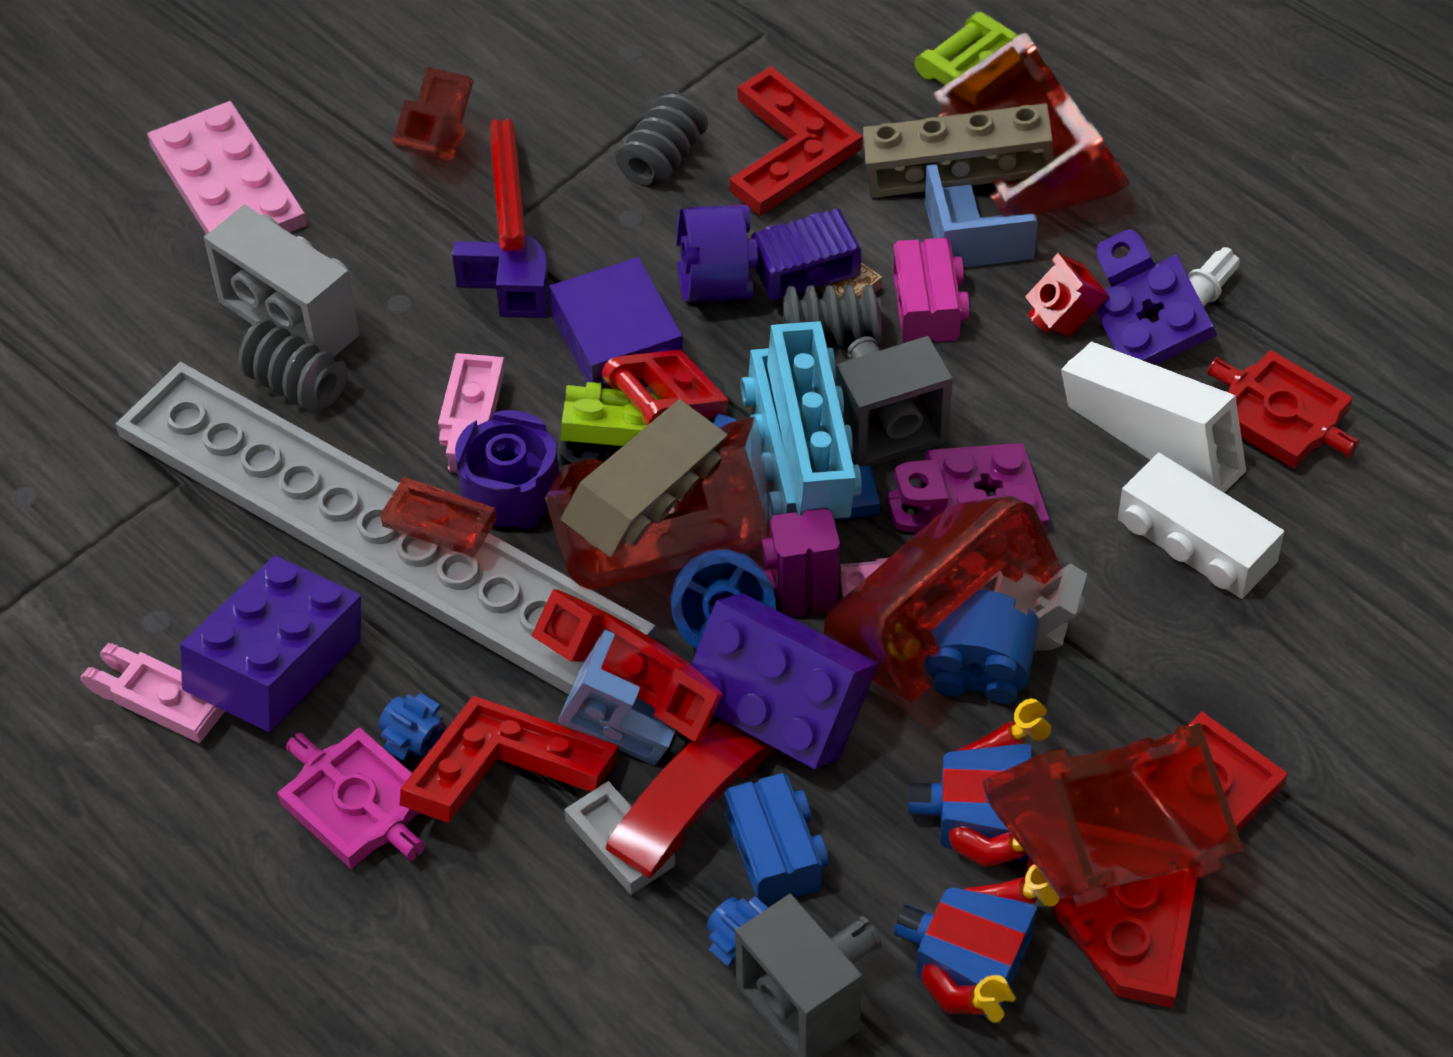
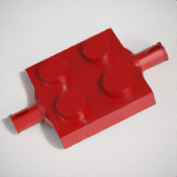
[1207,350,1360,469]

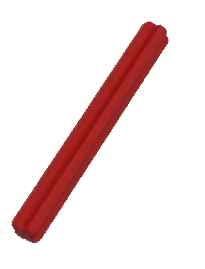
[490,118,525,253]

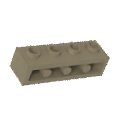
[863,103,1055,198]
[560,399,728,557]

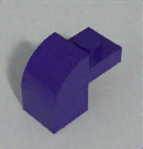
[452,234,549,318]

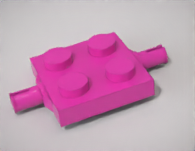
[277,727,425,869]

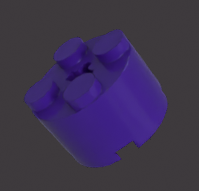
[676,204,758,302]
[455,410,560,529]

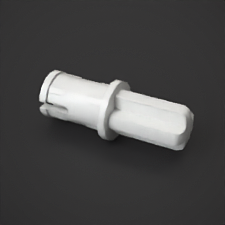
[1188,247,1240,306]

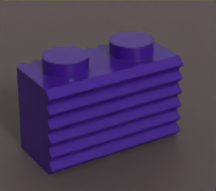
[751,208,861,301]

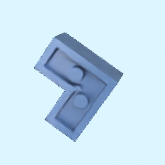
[925,165,1038,268]
[558,630,675,766]

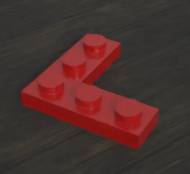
[729,66,863,216]
[399,696,619,823]

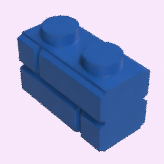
[724,773,829,906]

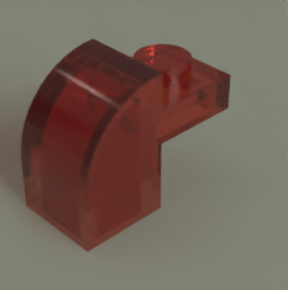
[392,67,474,162]

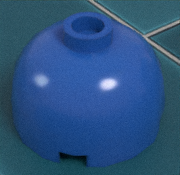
[670,549,776,650]

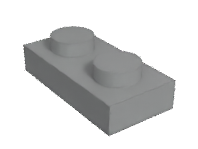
[565,781,675,895]

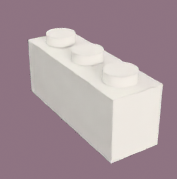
[1118,452,1284,599]

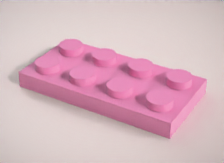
[147,101,307,235]

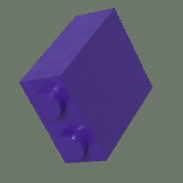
[549,257,683,390]

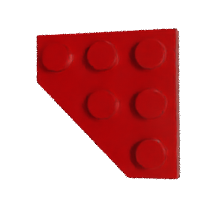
[1026,820,1202,1008]

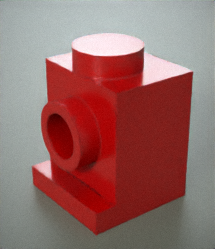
[1025,253,1109,337]

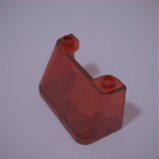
[934,31,1130,217]
[545,416,769,589]
[823,496,1062,703]
[981,723,1244,907]

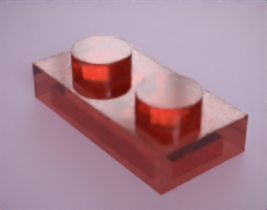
[380,477,497,558]

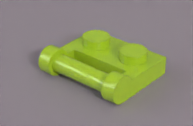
[914,12,1034,103]

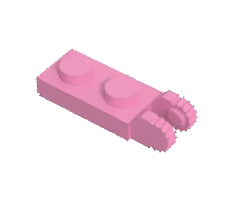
[81,643,225,743]

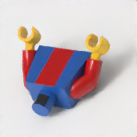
[908,699,1053,868]
[894,861,1064,1023]

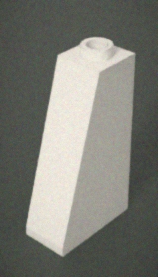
[1061,341,1246,493]

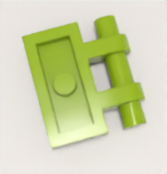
[560,382,662,446]

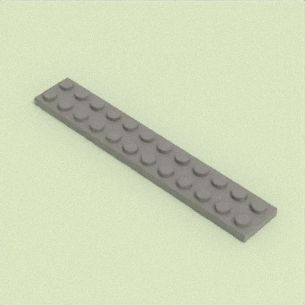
[115,362,656,694]

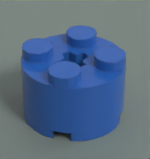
[923,589,1039,704]

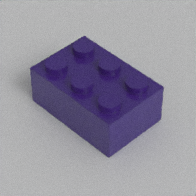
[180,555,361,733]
[691,593,879,769]

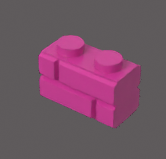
[892,238,969,343]

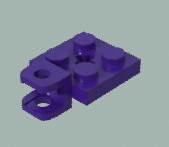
[1096,229,1217,365]

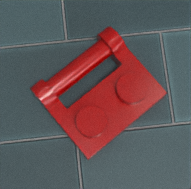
[602,349,729,426]

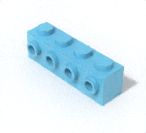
[767,321,862,519]
[741,348,835,522]

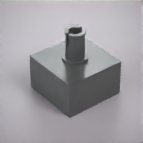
[835,336,953,467]
[735,893,882,1057]

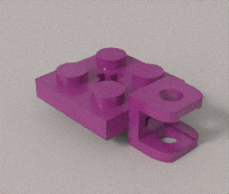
[887,443,1049,540]

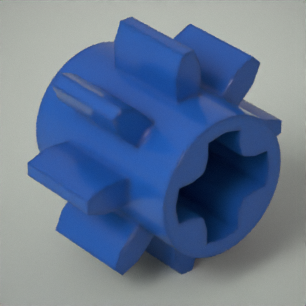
[379,692,446,761]
[707,897,768,967]

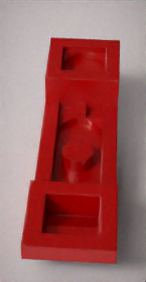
[531,589,723,742]
[605,720,776,879]

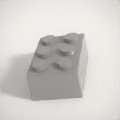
[204,204,360,357]

